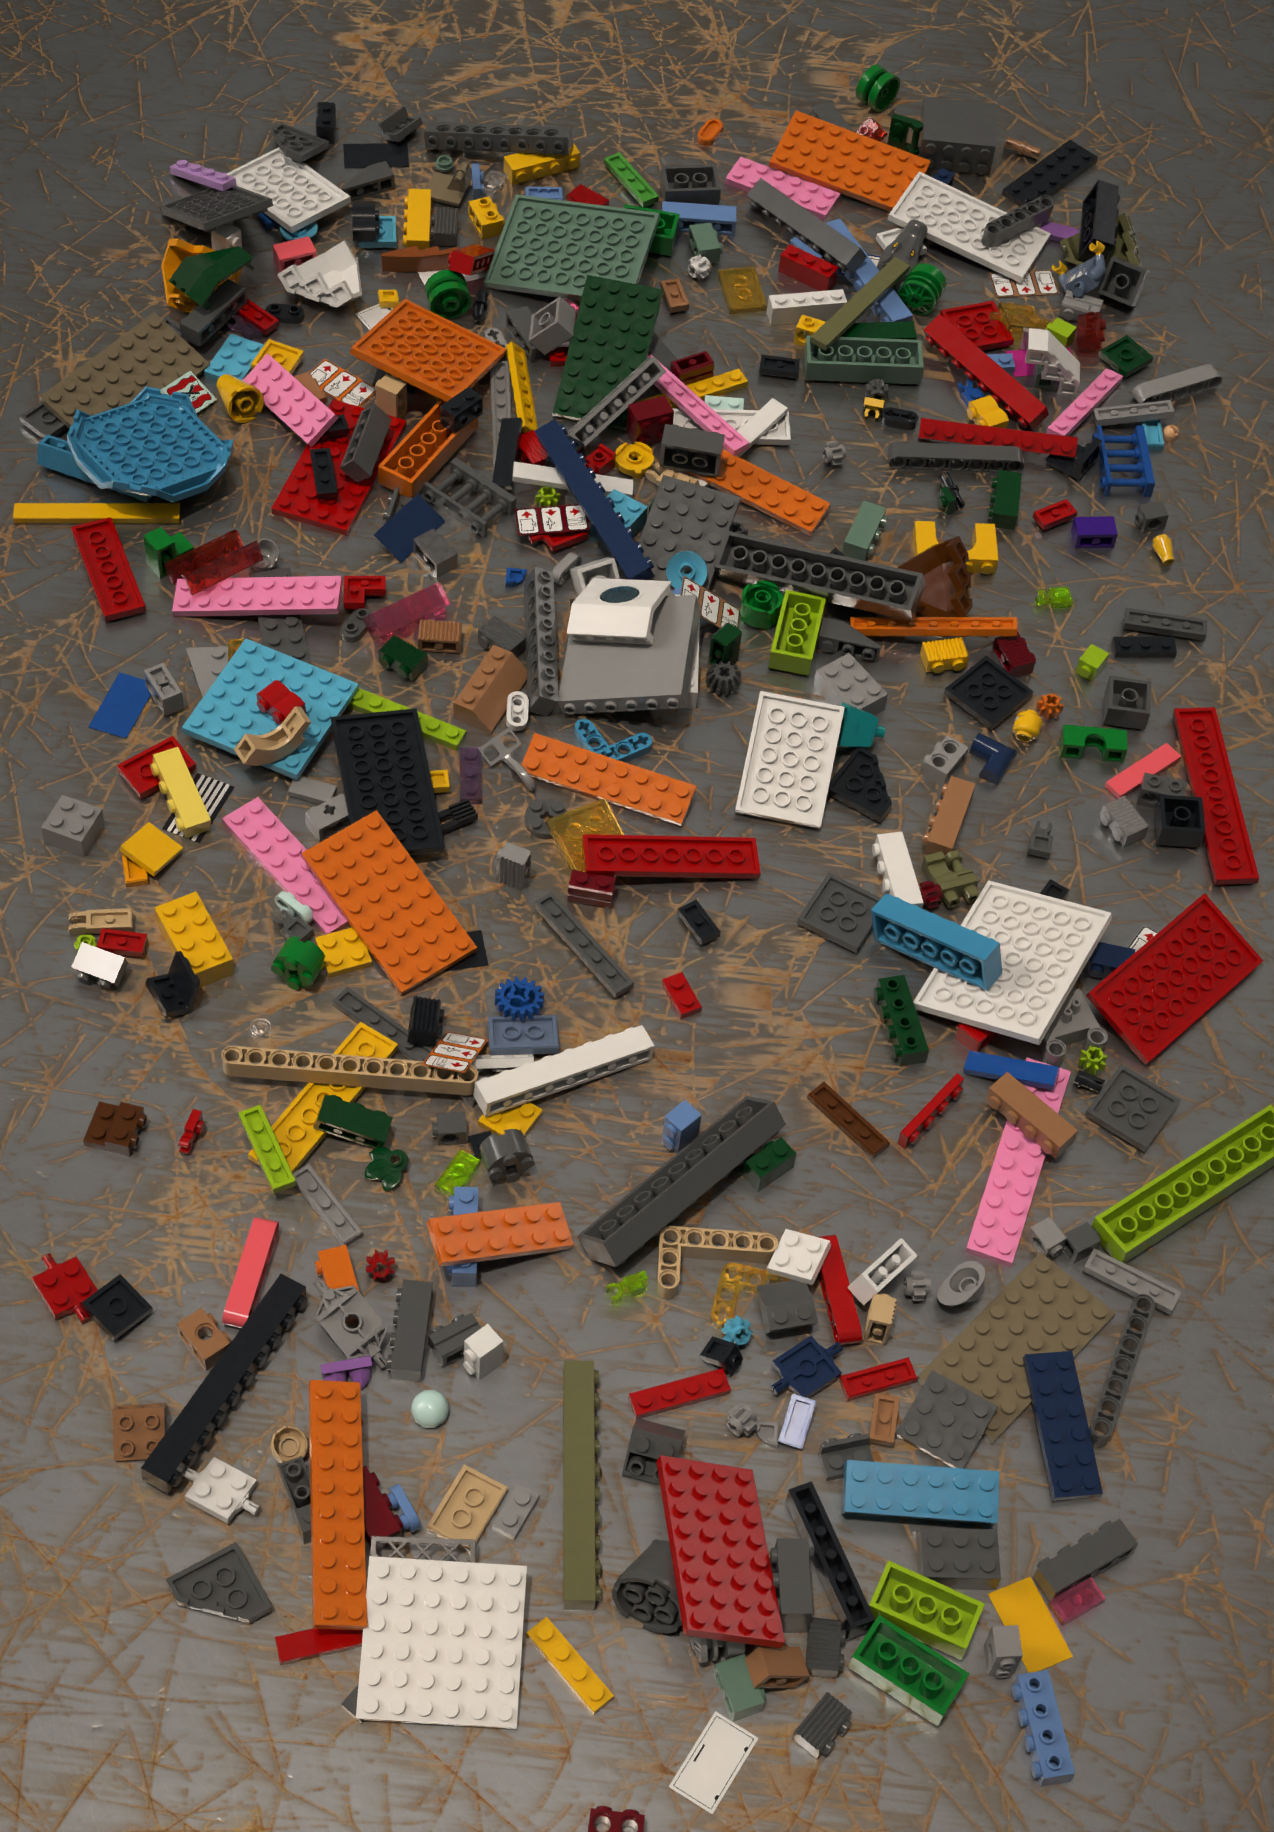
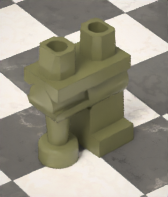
[921,850,979,909]

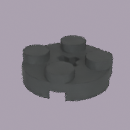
[524,799,568,839]

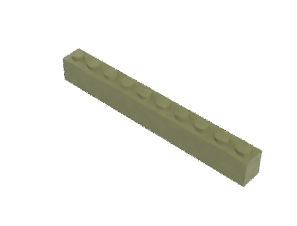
[563,1361,601,1610]

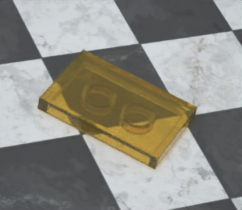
[717,266,767,314]

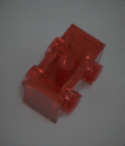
[1076,312,1107,352]

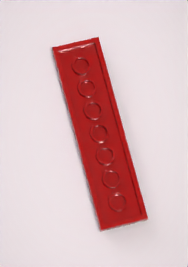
[582,834,761,879]

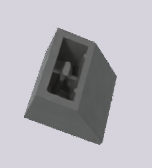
[622,1418,685,1485]

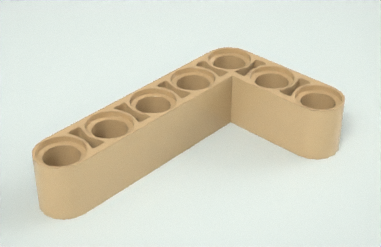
[656,1226,778,1300]

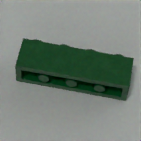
[840,321,917,340]

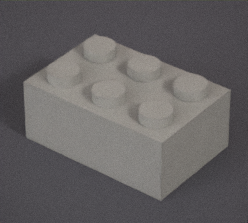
[813,653,888,715]

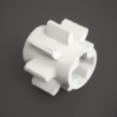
[687,255,711,280]

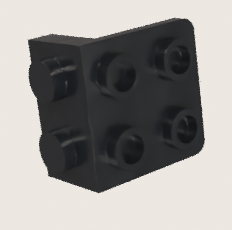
[145,951,200,1018]

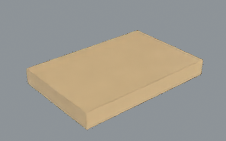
[426,1464,509,1554]

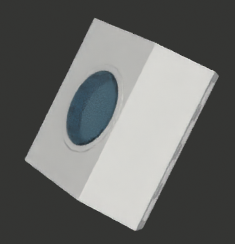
[567,578,675,645]

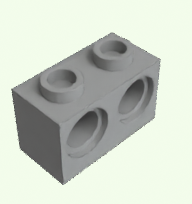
[144,663,184,716]
[922,735,969,787]

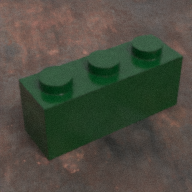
[988,470,1022,530]
[313,1094,393,1149]

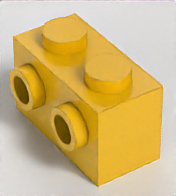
[468,196,505,240]

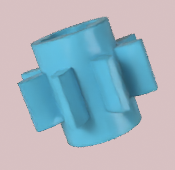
[721,1315,753,1347]

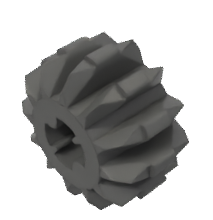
[706,661,741,697]

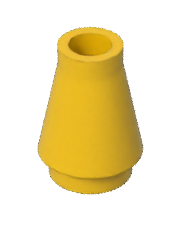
[1152,534,1175,566]

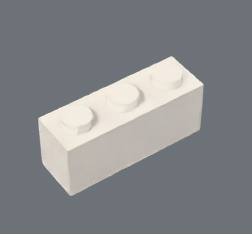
[847,1238,918,1305]

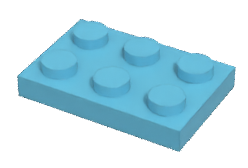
[204,334,264,381]

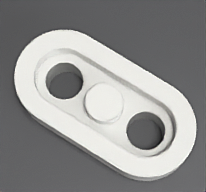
[506,691,529,731]

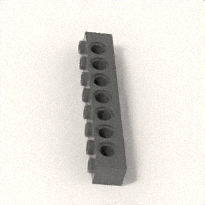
[424,122,573,155]
[524,567,559,716]

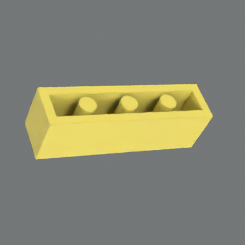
[150,747,211,838]

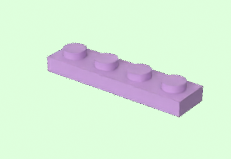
[169,160,236,191]

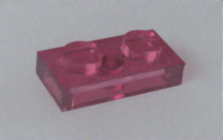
[1048,1577,1106,1626]

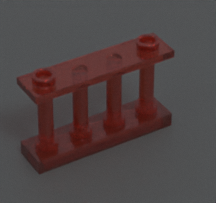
[164,529,263,595]

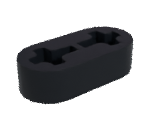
[881,407,918,430]

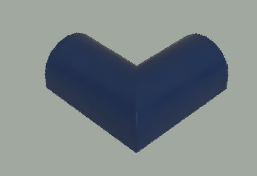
[969,733,1017,785]

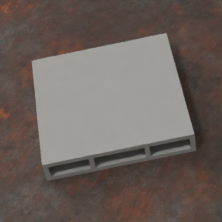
[558,595,701,715]

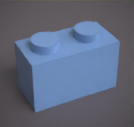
[662,1100,702,1154]

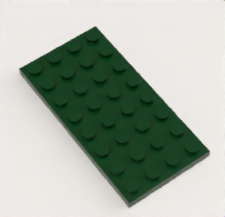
[552,275,663,431]

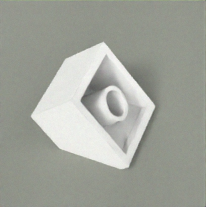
[569,557,620,599]

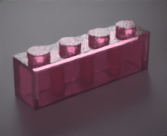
[363,582,451,642]

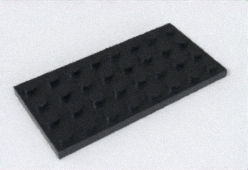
[331,708,445,856]

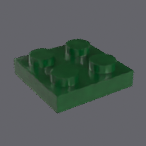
[1099,335,1153,378]

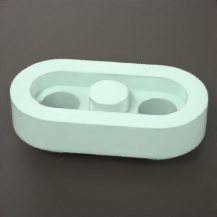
[274,891,313,924]

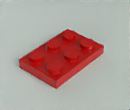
[117,736,197,799]

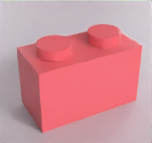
[273,236,317,272]

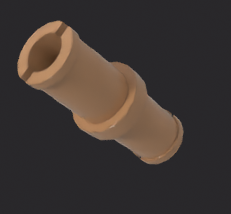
[1004,136,1041,160]

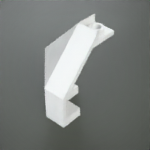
[277,240,362,308]
[1020,327,1080,397]

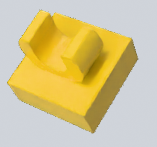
[863,397,884,420]

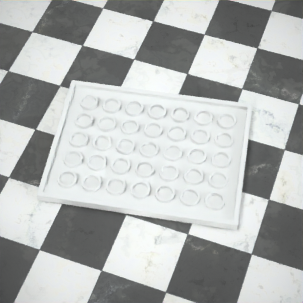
[913,880,1112,1045]

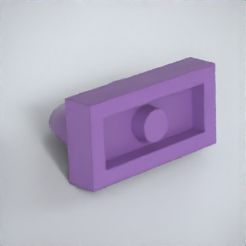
[320,1356,372,1389]

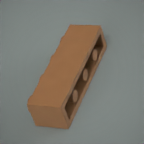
[922,776,976,856]
[985,1072,1078,1159]

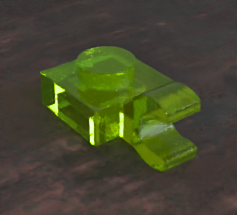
[1035,587,1073,609]
[605,1270,648,1304]

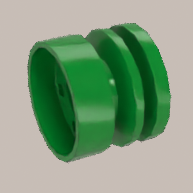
[898,263,947,315]

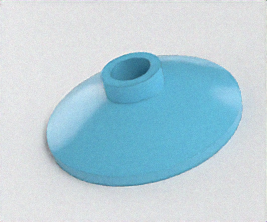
[280,222,318,241]
[666,551,707,589]

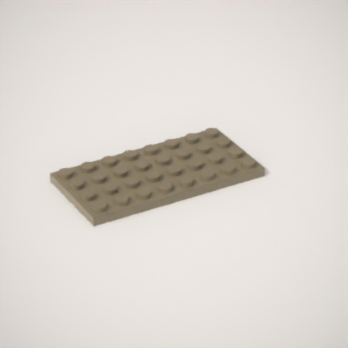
[39,312,210,429]
[917,1252,1116,1445]

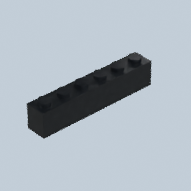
[785,1481,875,1640]

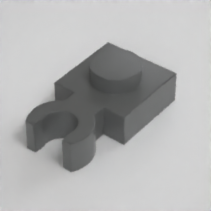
[1028,821,1053,858]
[273,909,314,942]

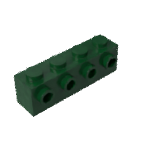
[874,975,929,1067]

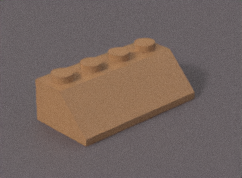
[453,645,527,734]

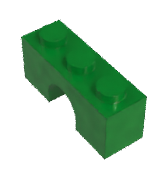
[1060,724,1128,763]

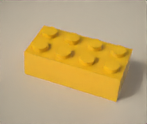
[154,891,235,988]

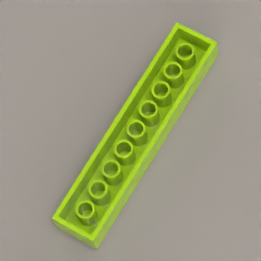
[1091,1104,1274,1263]

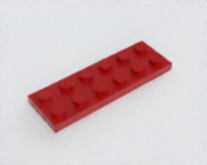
[71,517,146,622]

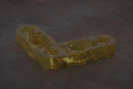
[710,1262,790,1330]

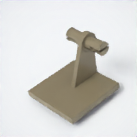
[427,162,470,207]

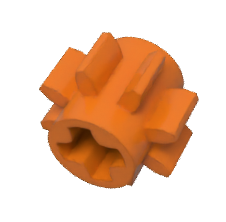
[1036,693,1064,720]

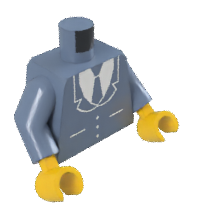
[1052,241,1106,297]

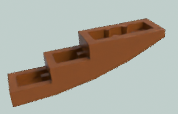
[381,246,459,272]

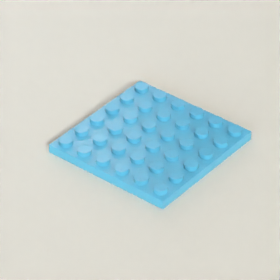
[182,638,359,780]

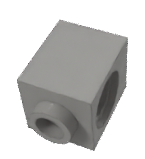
[1027,1216,1067,1258]

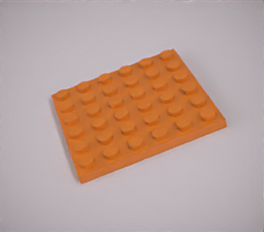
[349,299,506,402]

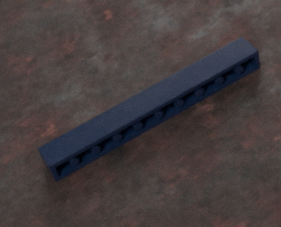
[534,419,654,580]

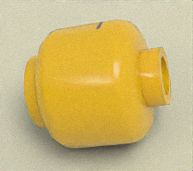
[1012,709,1043,742]

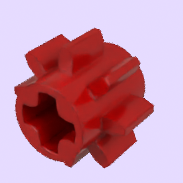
[365,1249,395,1281]

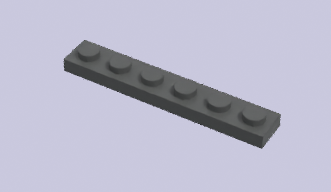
[533,891,634,998]

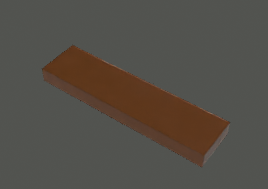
[807,1082,890,1159]

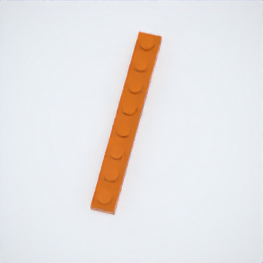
[850,617,1018,637]

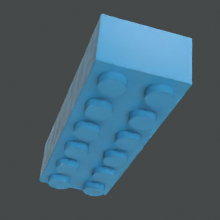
[871,893,1002,991]
[841,1460,1000,1526]

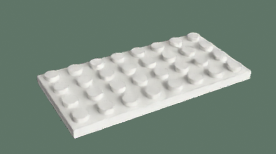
[887,172,1051,283]

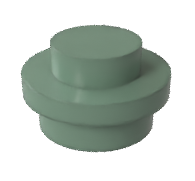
[435,155,454,172]

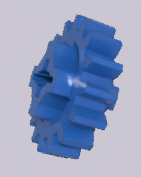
[494,977,544,1021]

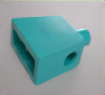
[837,702,885,747]

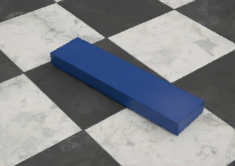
[963,1051,1060,1090]

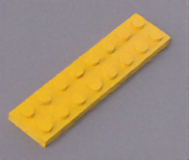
[248,1022,398,1174]

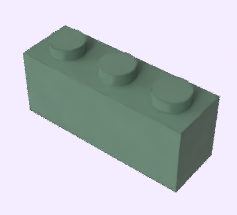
[842,501,888,561]

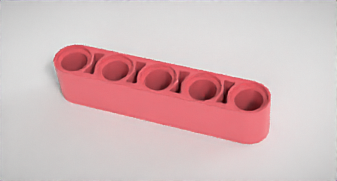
[222,1217,279,1328]

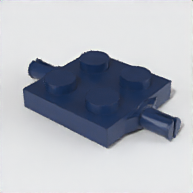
[770,1335,843,1398]

